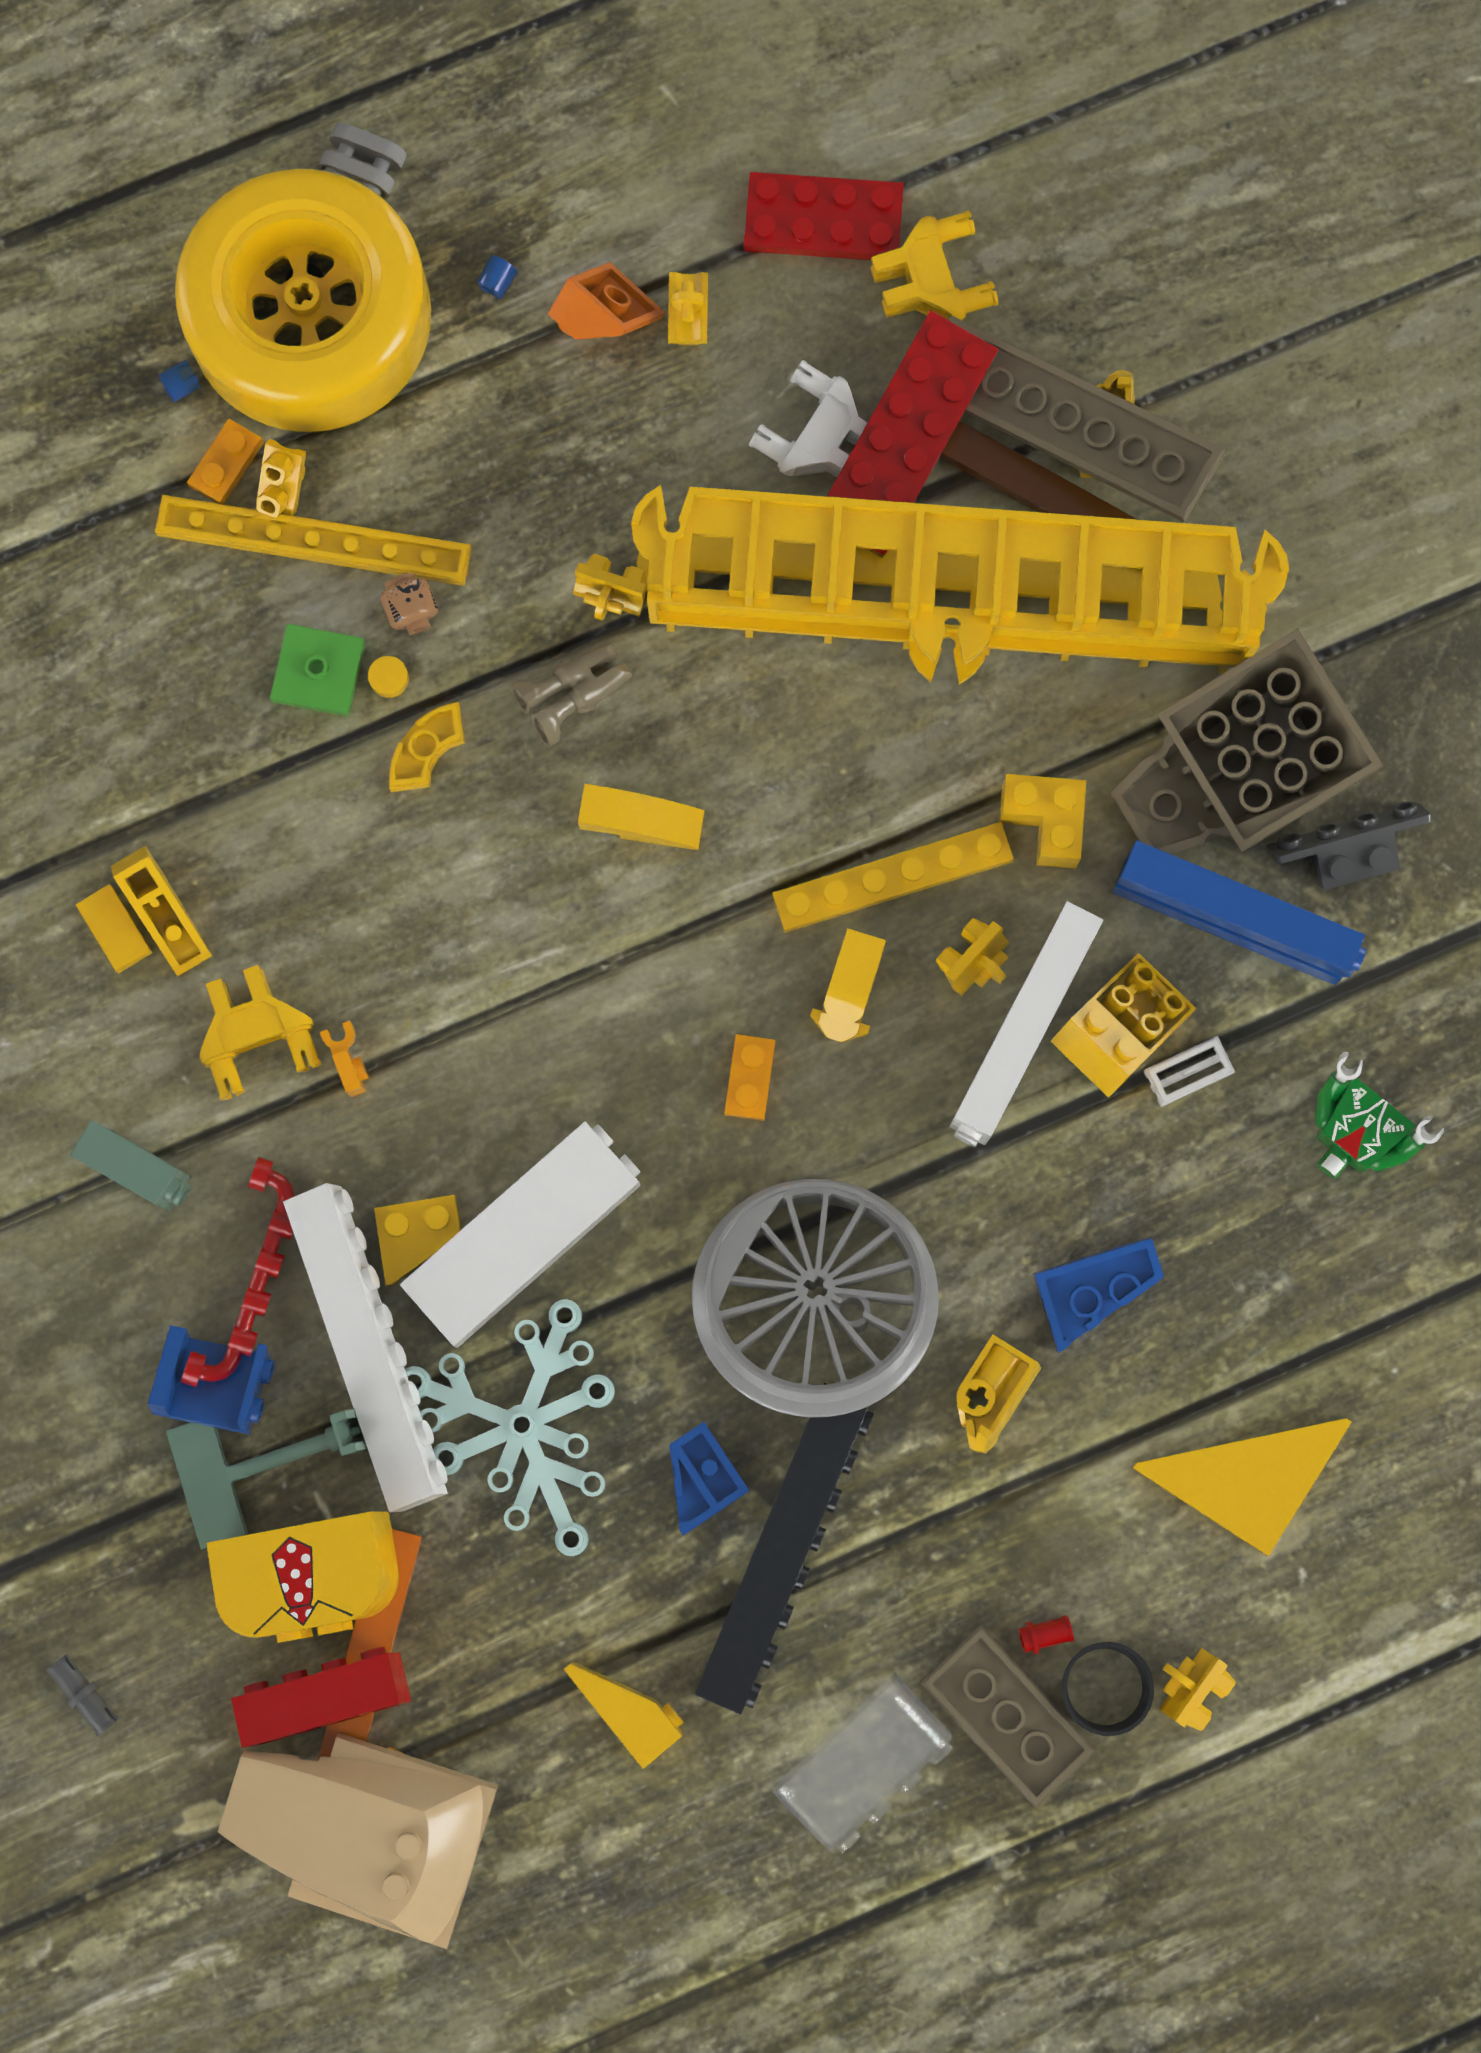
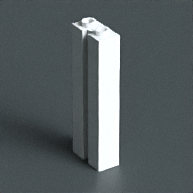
[949,901,1103,1147]
[400,1121,641,1348]

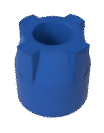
[477,255,518,299]
[158,360,201,402]

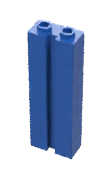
[1112,840,1367,985]

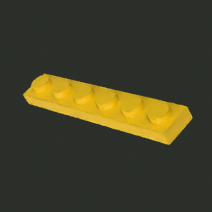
[772,822,1014,933]

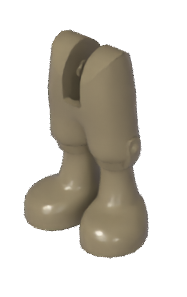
[510,643,633,747]

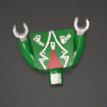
[1315,1052,1444,1180]

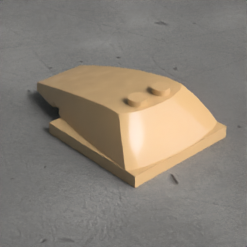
[218,1733,499,1949]

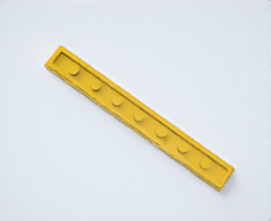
[155,495,472,586]

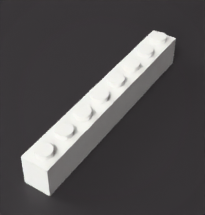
[283,1183,448,1512]

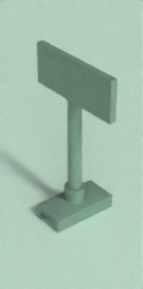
[166,1409,368,1550]

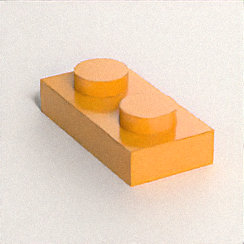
[186,419,264,504]
[724,1034,776,1121]

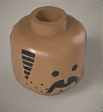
[380,573,438,635]

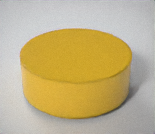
[368,656,409,698]

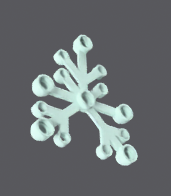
[405,1299,615,1556]

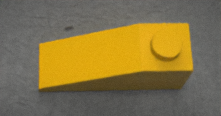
[111,845,212,977]
[564,1661,684,1769]

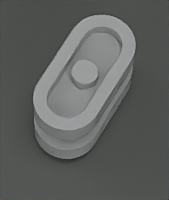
[317,123,407,199]

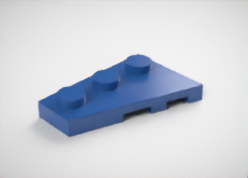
[1033,1237,1164,1353]

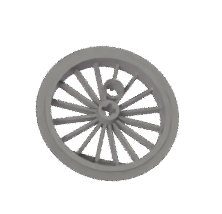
[692,1179,939,1417]

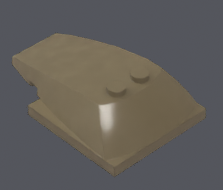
[1111,628,1383,854]

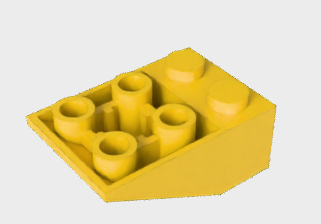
[1050,953,1197,1098]

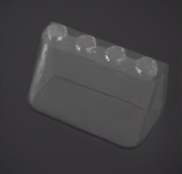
[773,1672,953,1853]

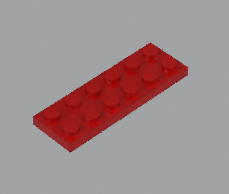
[826,309,999,558]

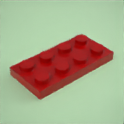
[744,172,904,260]

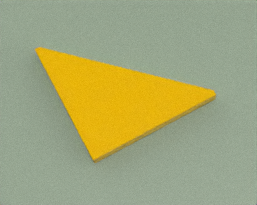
[1132,1418,1352,1556]

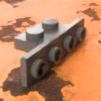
[1266,801,1432,890]

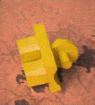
[668,272,708,345]
[256,439,306,518]
[573,553,646,621]
[936,918,1009,996]
[1159,1648,1236,1731]

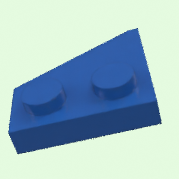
[670,1422,749,1535]

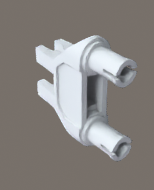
[749,360,867,477]

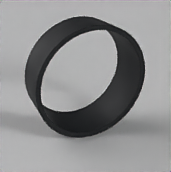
[1062,1642,1154,1736]

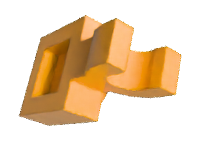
[320,1020,369,1098]

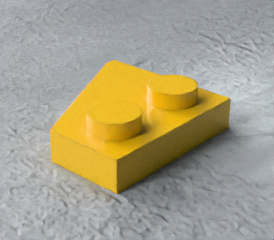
[374,1195,461,1286]

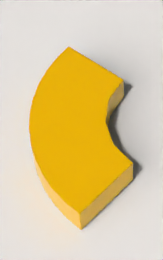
[389,702,465,792]

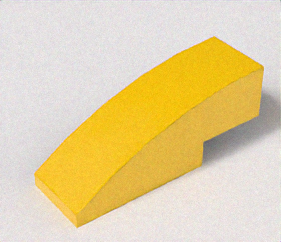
[578,783,705,850]

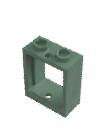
[70,1120,192,1211]

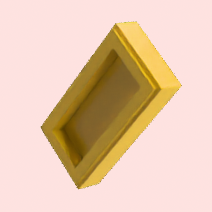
[75,884,153,974]

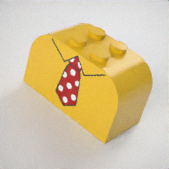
[206,1512,399,1643]

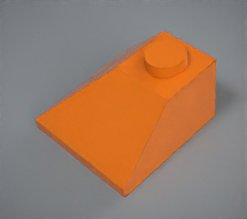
[548,262,665,340]

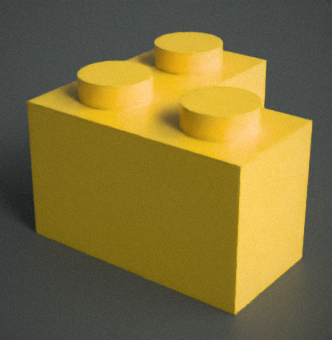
[999,774,1086,869]

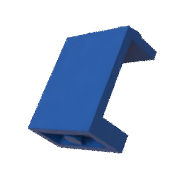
[148,1325,275,1435]

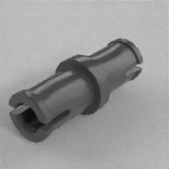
[45,1654,119,1737]

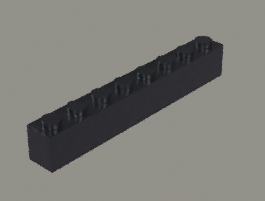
[695,1383,874,1715]

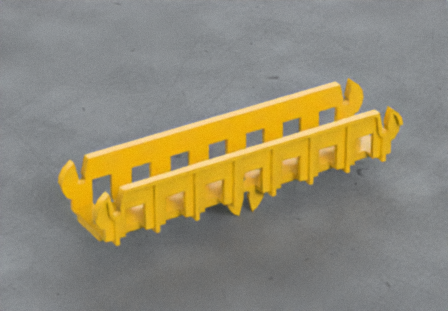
[631,485,1289,685]

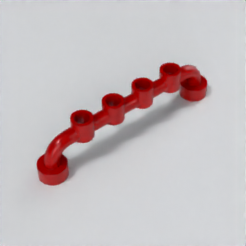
[180,1157,294,1387]

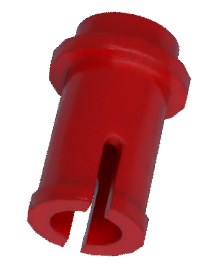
[1018,1615,1074,1655]

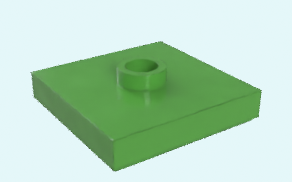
[270,623,366,717]

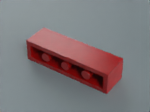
[231,1647,412,1748]

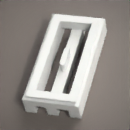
[1143,1036,1235,1107]

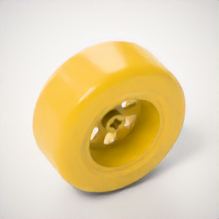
[175,168,431,432]

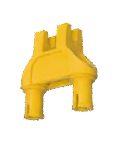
[870,210,998,321]
[200,965,322,1100]

